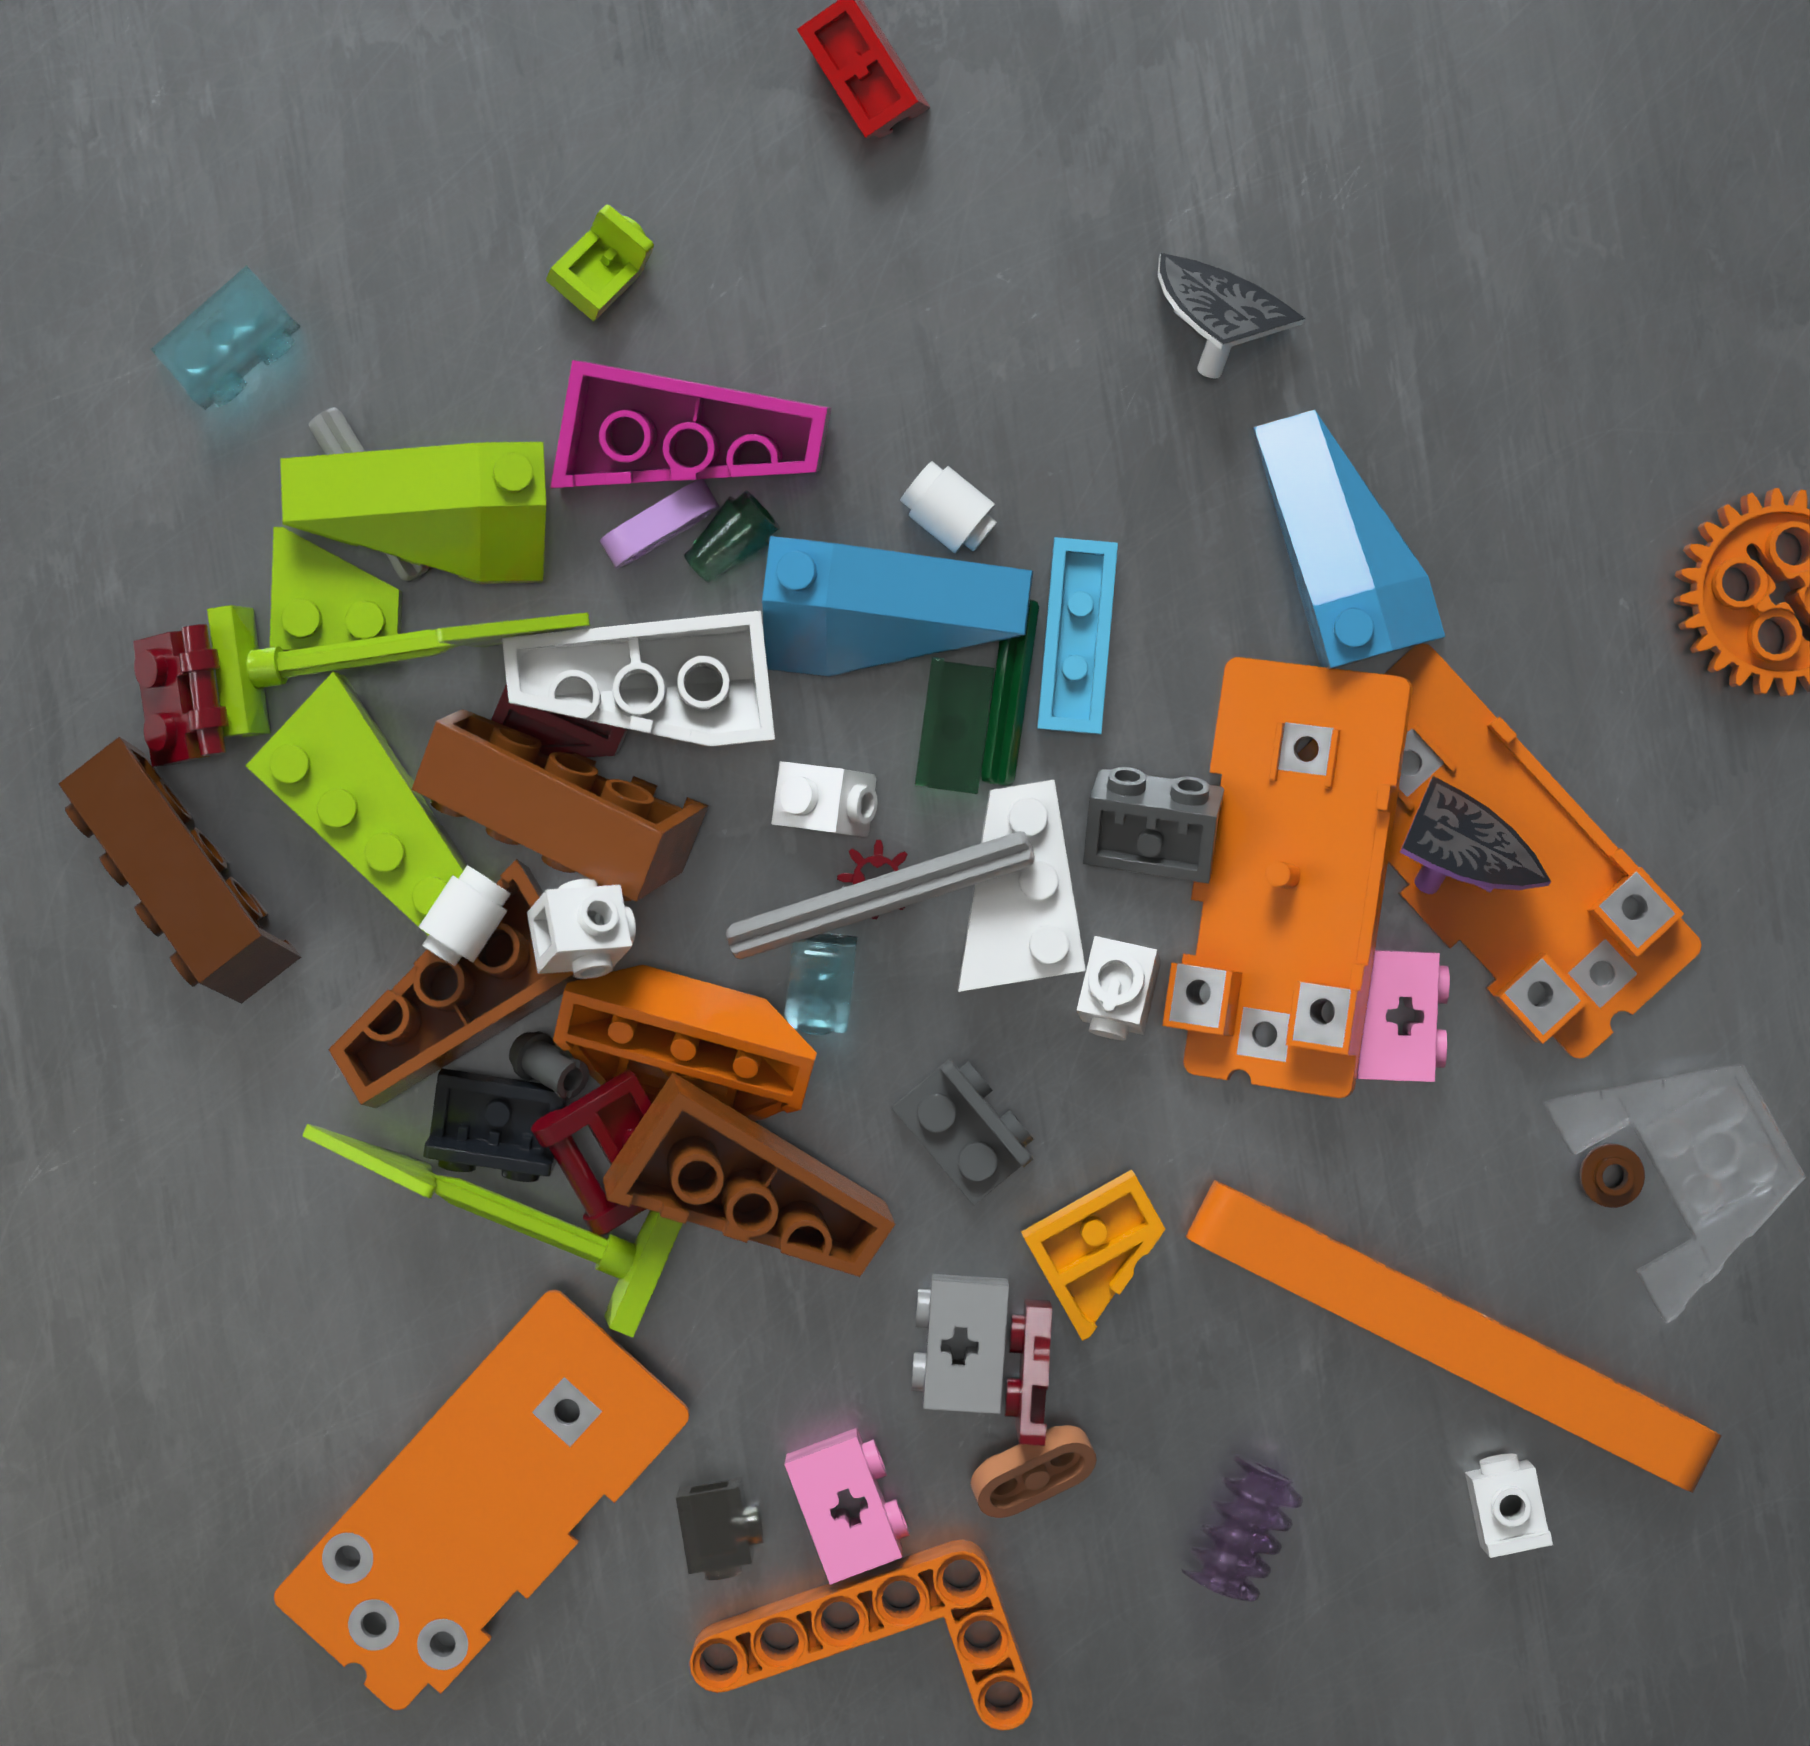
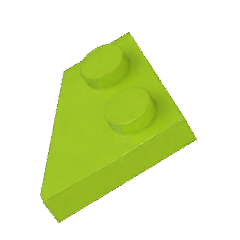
[270,527,402,651]

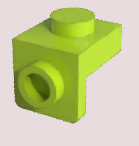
[545,205,654,322]

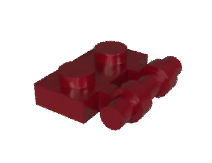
[133,624,229,767]

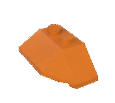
[553,964,817,1121]

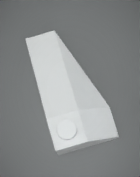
[502,611,775,747]

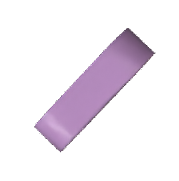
[599,479,720,569]

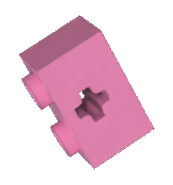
[1356,950,1450,1082]
[784,1427,910,1585]

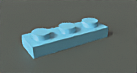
[1037,537,1118,735]

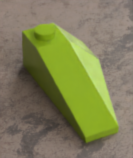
[280,442,546,584]

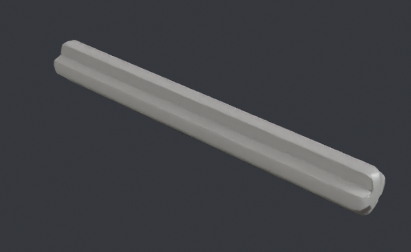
[726,831,1034,959]

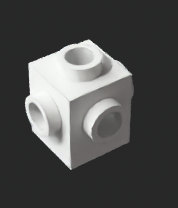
[527,879,636,979]

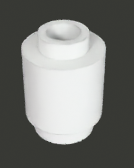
[900,461,997,554]
[419,865,511,966]

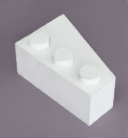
[957,780,1086,992]

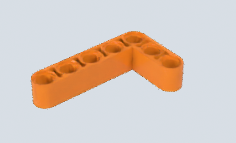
[689,1539,1033,1731]

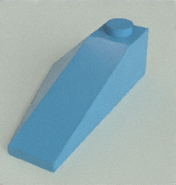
[1253,410,1445,669]
[762,536,1033,677]

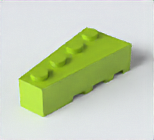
[246,671,469,935]

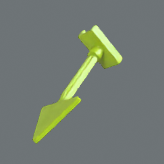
[207,605,590,737]
[302,1124,683,1338]

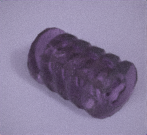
[1181,1453,1303,1602]

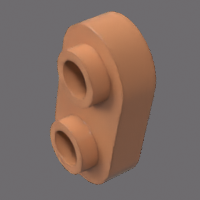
[971,1425,1096,1518]

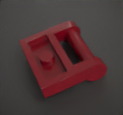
[531,1069,651,1236]

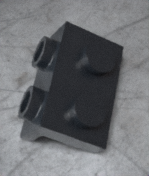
[423,1068,566,1182]

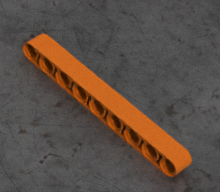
[1186,1180,1722,1493]

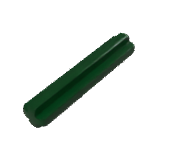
[981,599,1039,786]

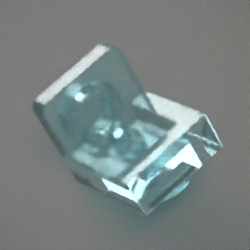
[784,933,858,1035]

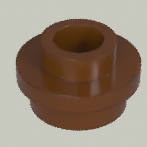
[1580,1143,1645,1208]

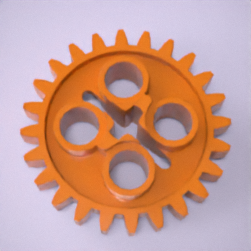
[1674,488,1810,697]

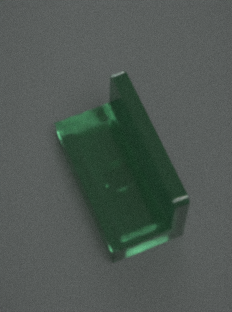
[915,657,995,795]

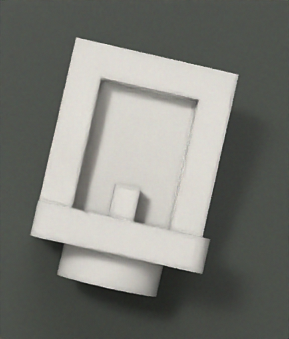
[771,761,877,837]

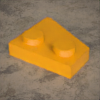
[1021,1169,1165,1341]

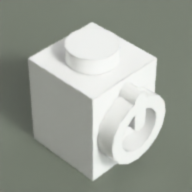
[1077,936,1161,1040]

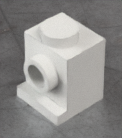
[1465,1453,1553,1558]

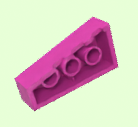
[550,360,831,488]

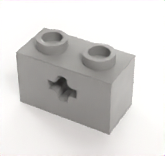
[911,1274,1009,1414]

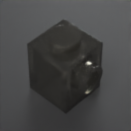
[676,1477,764,1580]

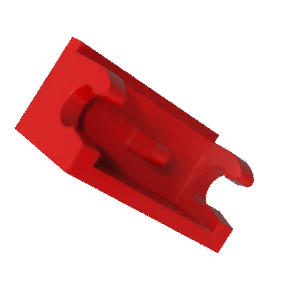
[797,0,931,139]

